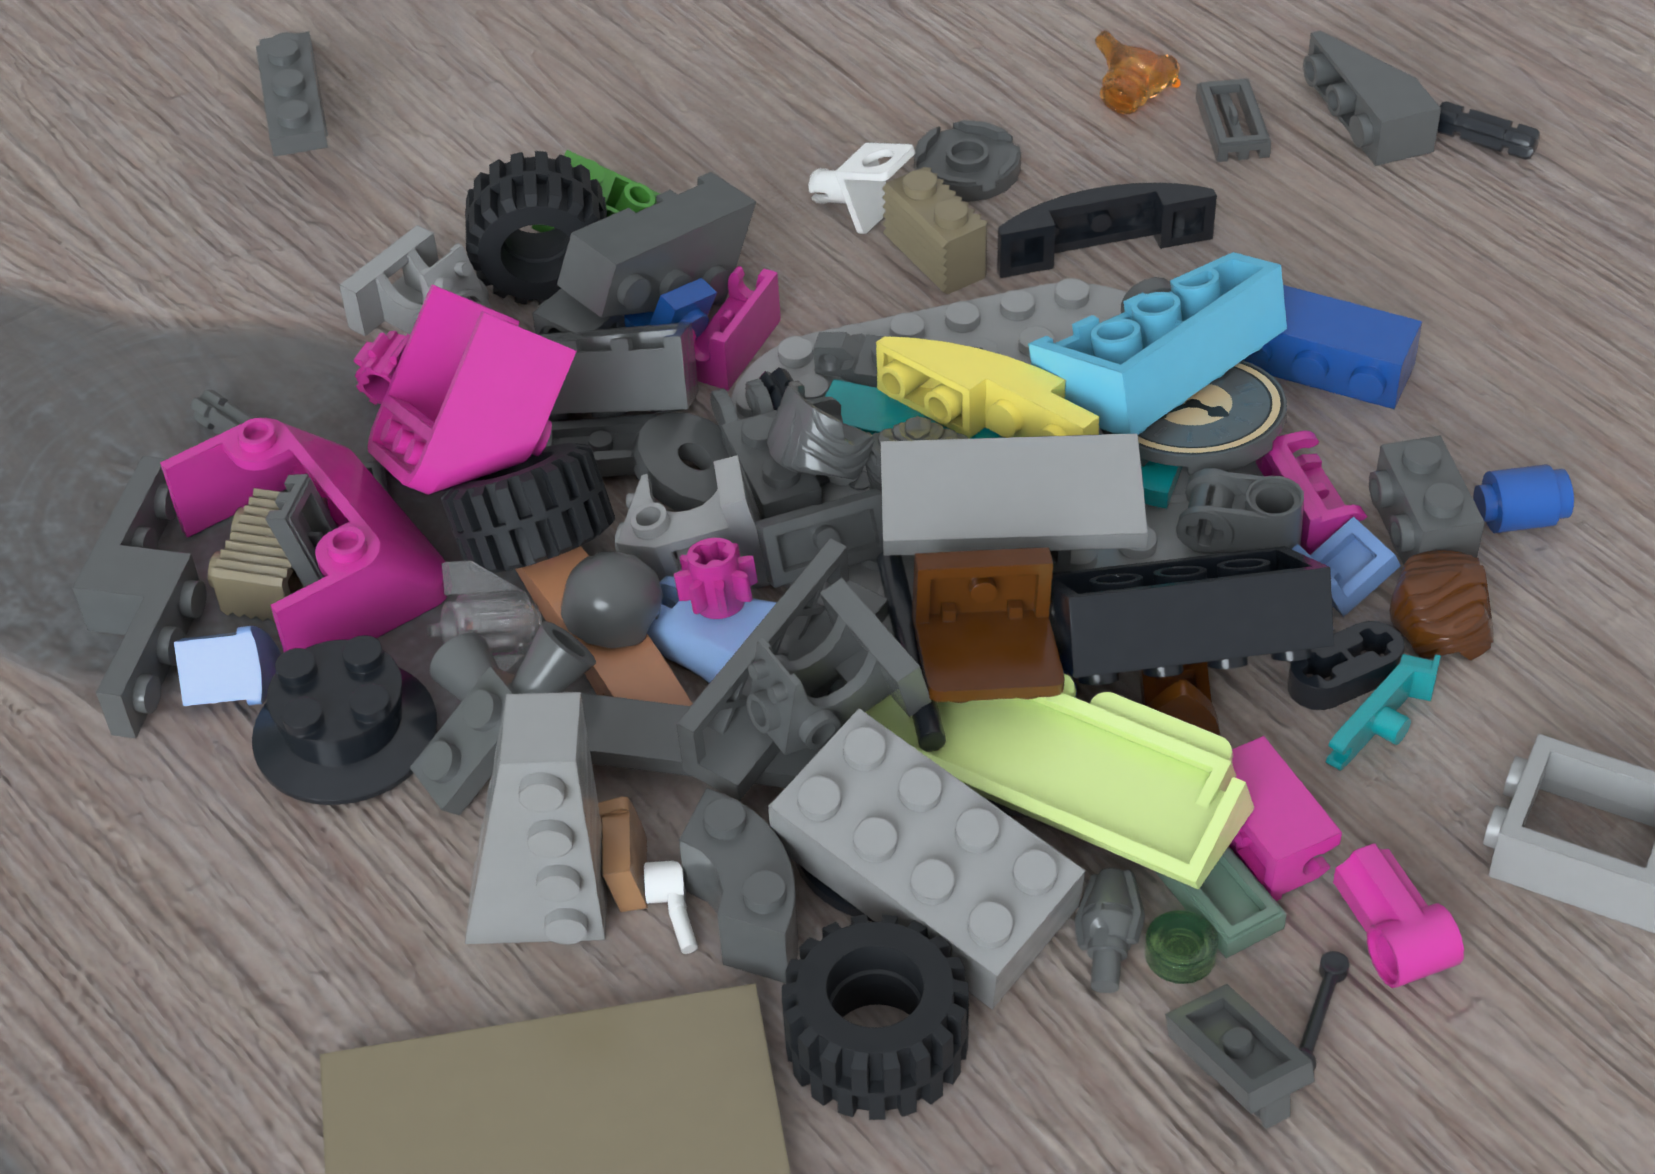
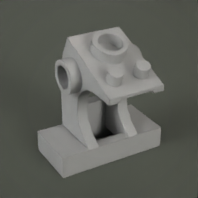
[339,225,492,336]
[615,455,771,590]

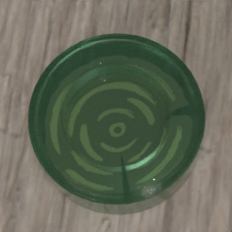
[1145,910,1218,984]

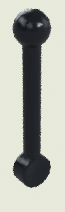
[1298,951,1349,1071]

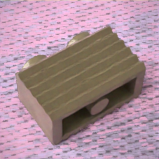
[882,167,987,294]
[208,488,330,623]

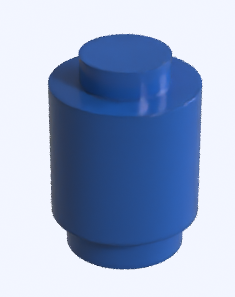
[1473,464,1574,533]

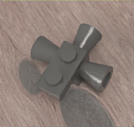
[410,621,596,816]

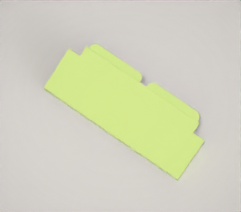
[865,673,1254,890]

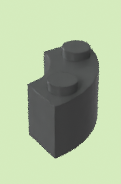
[679,788,799,983]

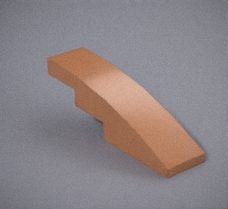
[515,546,693,706]

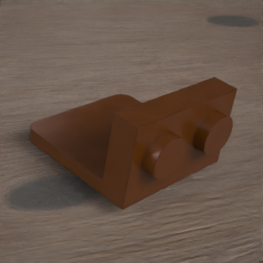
[912,547,1065,703]

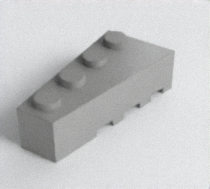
[465,692,608,944]

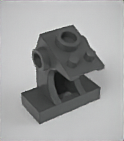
[747,578,932,755]

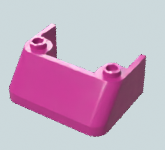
[367,284,577,495]
[160,418,451,652]

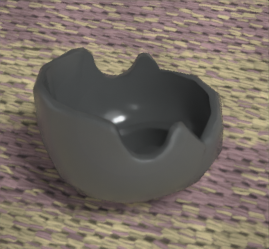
[561,551,664,649]

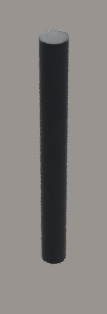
[877,552,946,752]

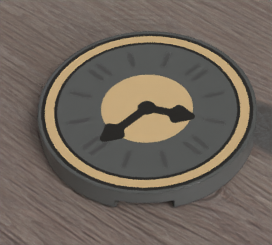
[1102,360,1287,475]

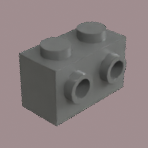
[1369,435,1485,565]

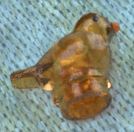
[1095,30,1181,114]

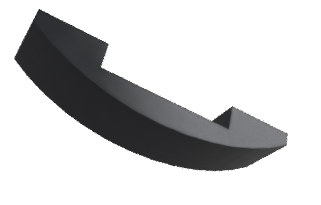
[997,183,1217,278]

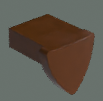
[1140,662,1220,735]

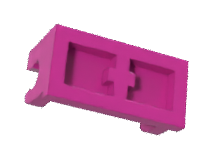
[692,266,781,391]
[1256,431,1367,555]
[1229,736,1342,901]

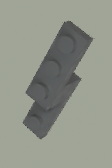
[256,31,328,157]
[72,456,207,738]

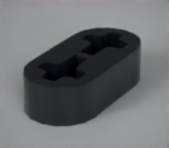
[1287,621,1404,710]

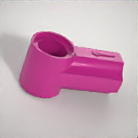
[1333,843,1464,988]

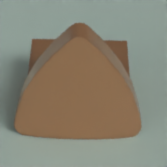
[598,797,648,912]

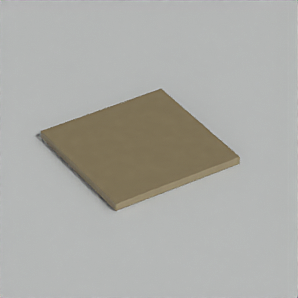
[320,983,791,1174]

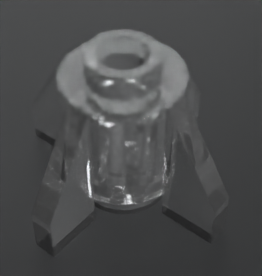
[427,561,542,671]

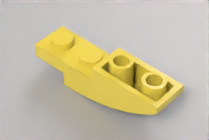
[876,336,1099,439]

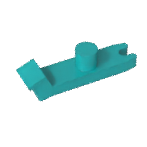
[1326,654,1441,771]

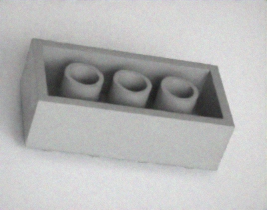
[769,708,1085,1009]

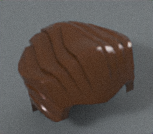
[1389,550,1494,660]

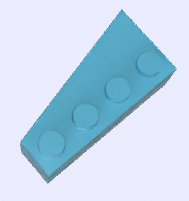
[1028,252,1287,434]

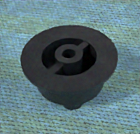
[252,635,438,805]

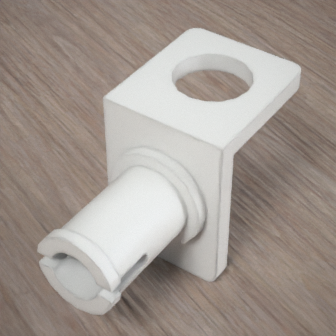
[809,143,915,234]

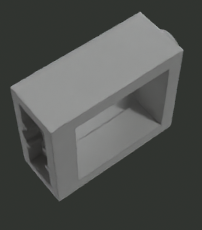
[1483,734,1655,933]

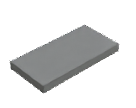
[881,433,1148,556]

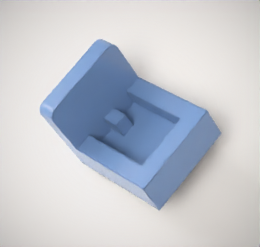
[1292,516,1401,617]

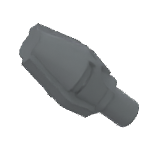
[1075,868,1145,993]

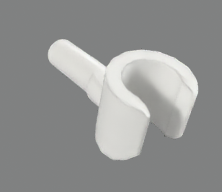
[644,861,698,954]

